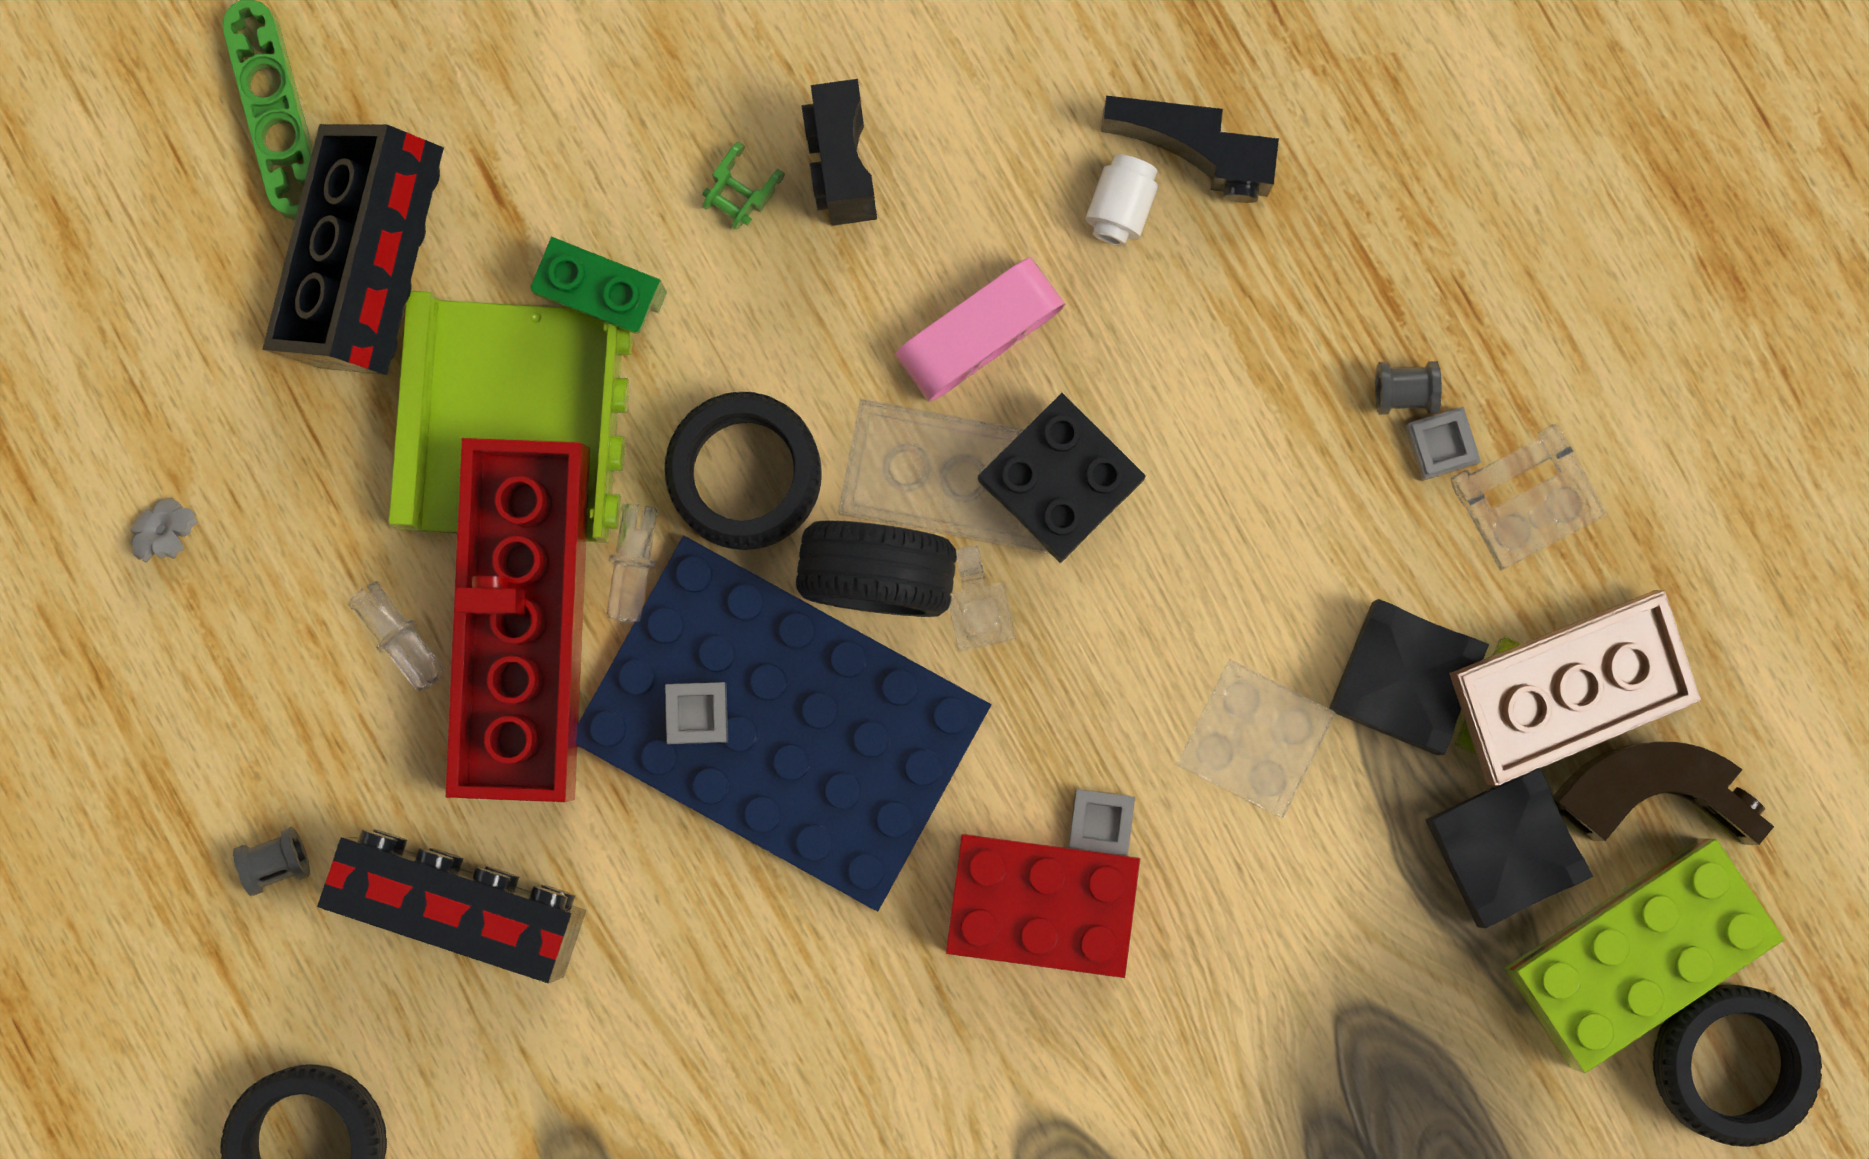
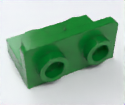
[531,236,667,334]

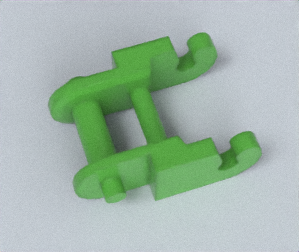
[702,142,785,230]

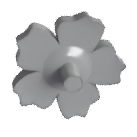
[130,498,198,563]

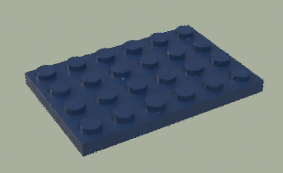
[576,535,992,912]

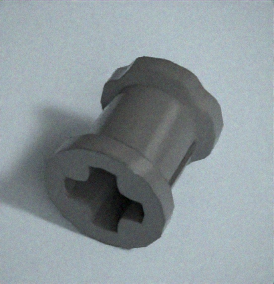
[1375,361,1442,415]
[233,827,310,896]

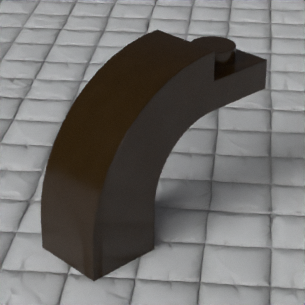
[1553,742,1774,845]

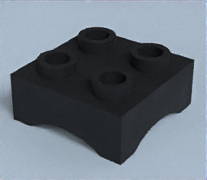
[802,79,877,226]
[978,393,1146,564]
[1328,599,1489,756]
[1425,768,1593,929]

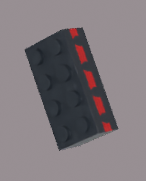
[262,124,444,375]
[317,829,586,983]

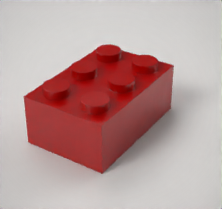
[946,834,1141,978]

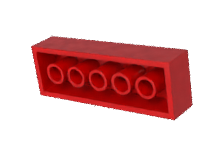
[445,438,590,802]

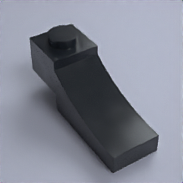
[1101,95,1279,203]

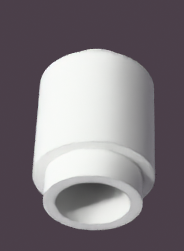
[1085,154,1158,246]

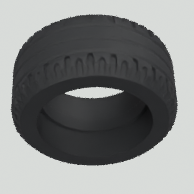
[664,392,822,550]
[796,521,957,617]
[1653,984,1822,1147]
[220,1065,387,1159]

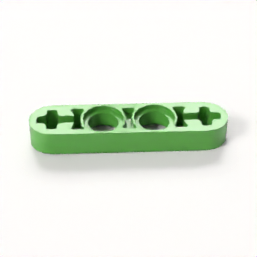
[222,0,313,220]

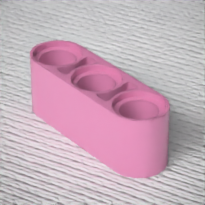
[895,257,1066,402]

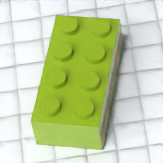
[1504,838,1785,1074]

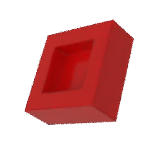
[454,576,525,615]

